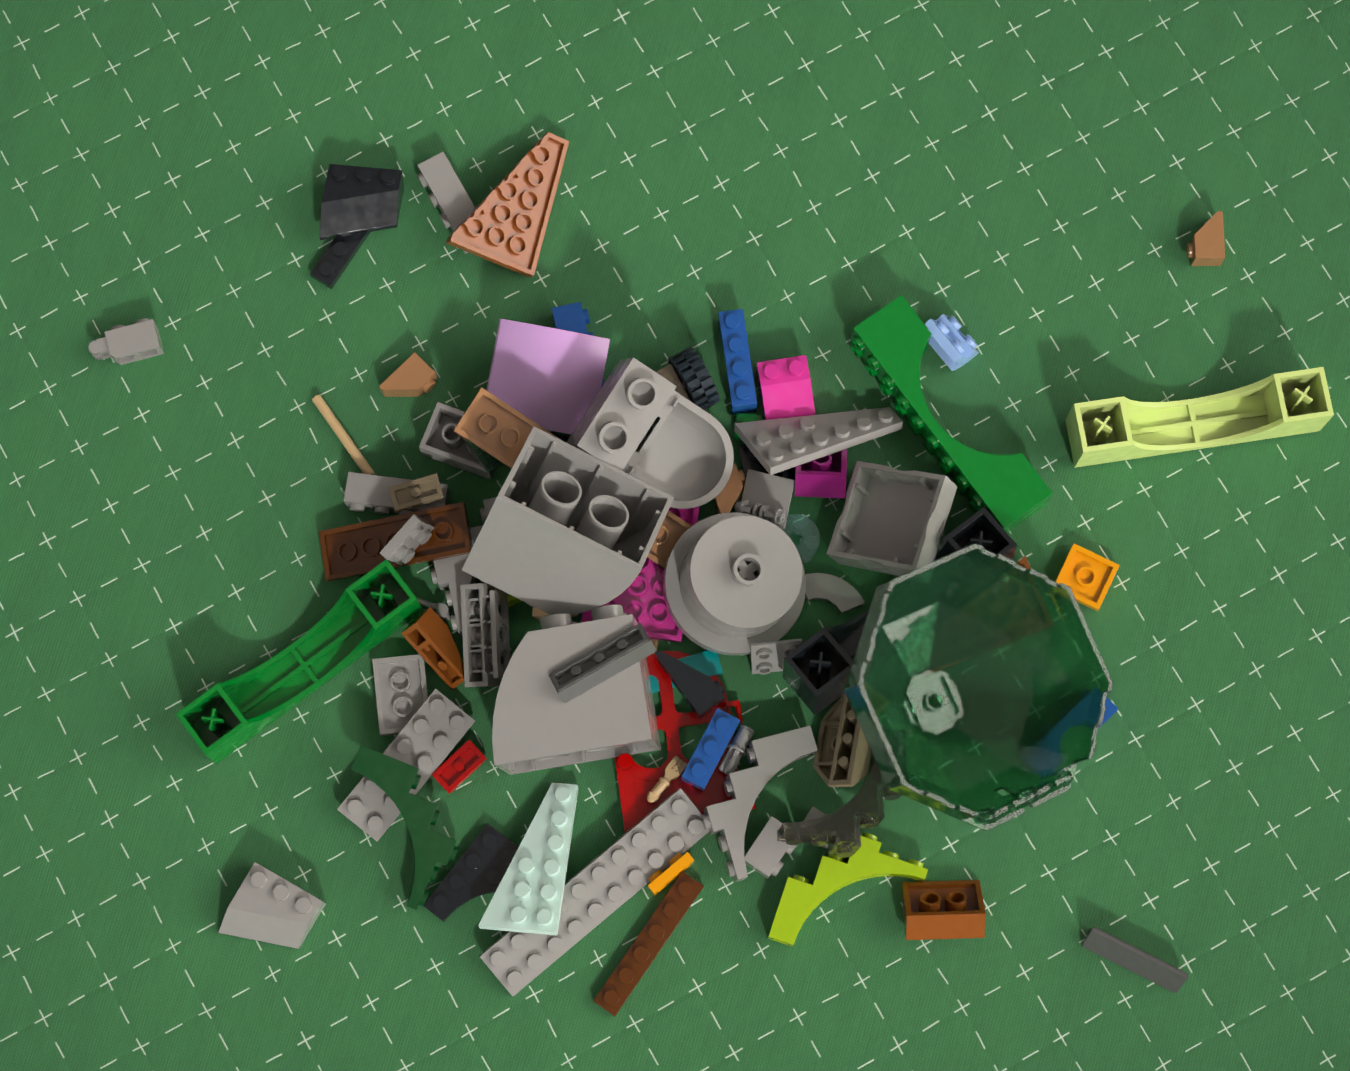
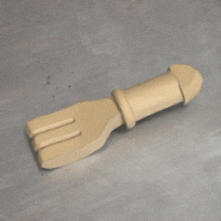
[647,756,688,803]

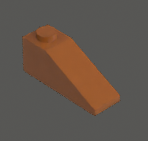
[401,607,464,690]

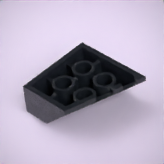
[320,164,404,240]

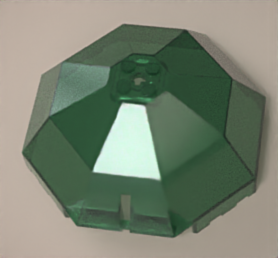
[844,543,1113,831]

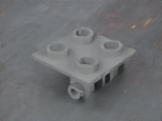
[735,469,795,530]
[750,638,802,675]

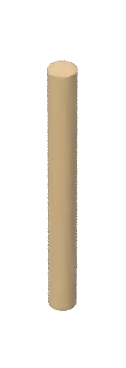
[312,394,375,475]

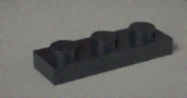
[310,230,370,289]

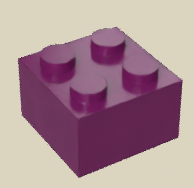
[795,449,847,498]

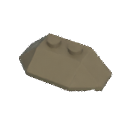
[813,691,875,787]

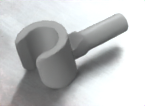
[418,598,451,620]

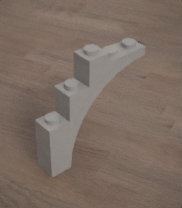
[430,497,497,637]
[701,726,817,882]

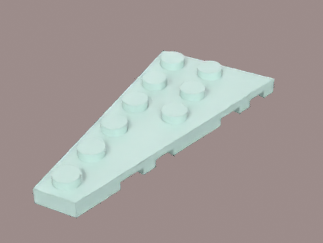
[478,783,579,935]

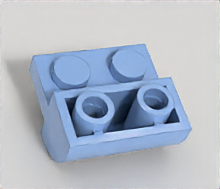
[925,314,979,371]

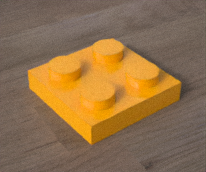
[1051,544,1120,612]

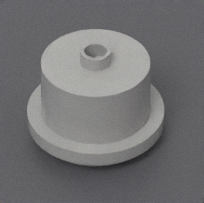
[663,512,806,656]

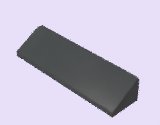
[549,623,656,703]
[1082,927,1189,993]

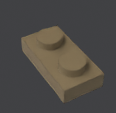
[388,473,444,513]

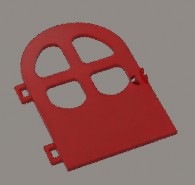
[615,651,755,833]

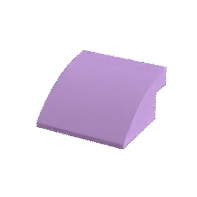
[487,319,610,434]

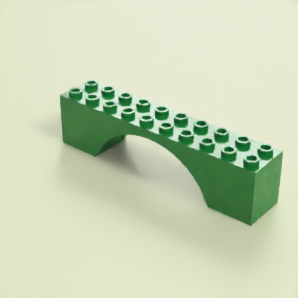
[850,295,1053,533]
[176,559,423,764]

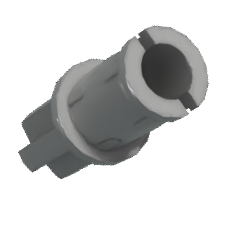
[719,725,755,775]

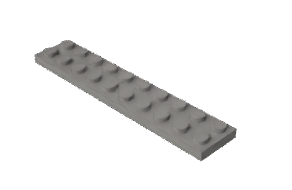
[479,788,709,997]

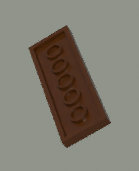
[318,502,473,582]

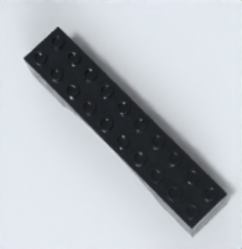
[783,507,1017,715]

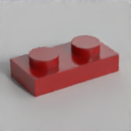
[432,740,487,795]

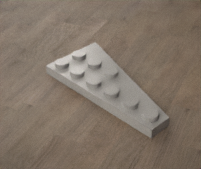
[734,407,903,475]

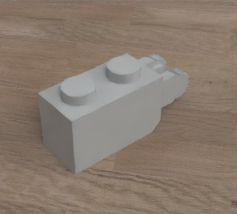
[88,318,164,365]

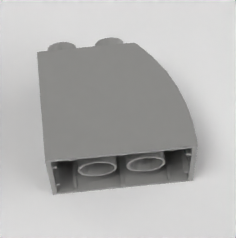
[462,426,674,615]
[492,605,661,775]

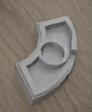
[805,573,865,614]

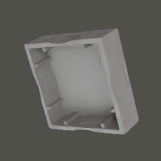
[827,461,957,581]

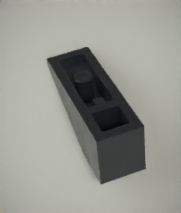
[654,650,725,719]

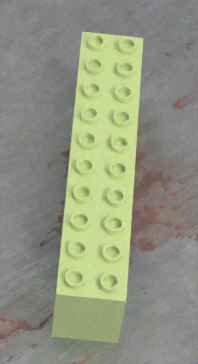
[1065,367,1334,468]

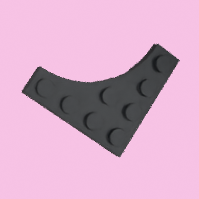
[424,823,519,922]

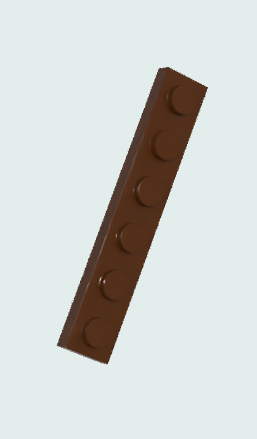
[593,871,704,1017]

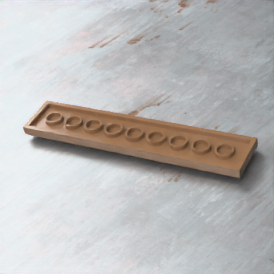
[453,387,692,569]

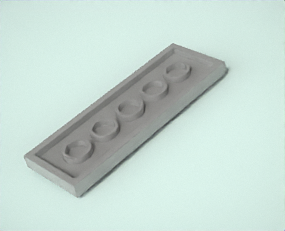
[337,689,475,841]

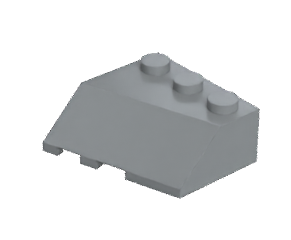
[218,862,326,949]

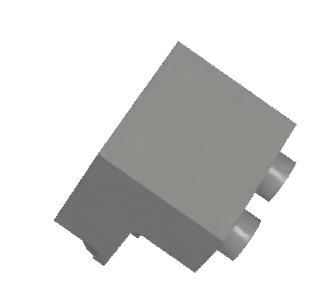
[566,357,734,509]

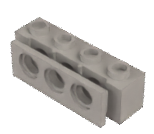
[460,583,511,687]

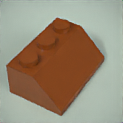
[902,880,986,940]

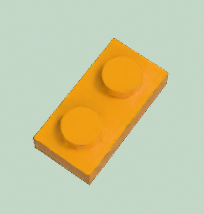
[648,852,694,896]

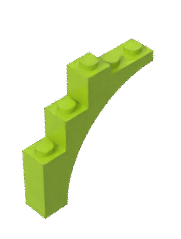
[768,832,928,947]

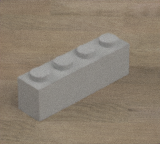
[417,152,475,254]
[344,472,450,515]

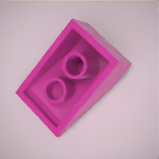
[756,355,815,420]

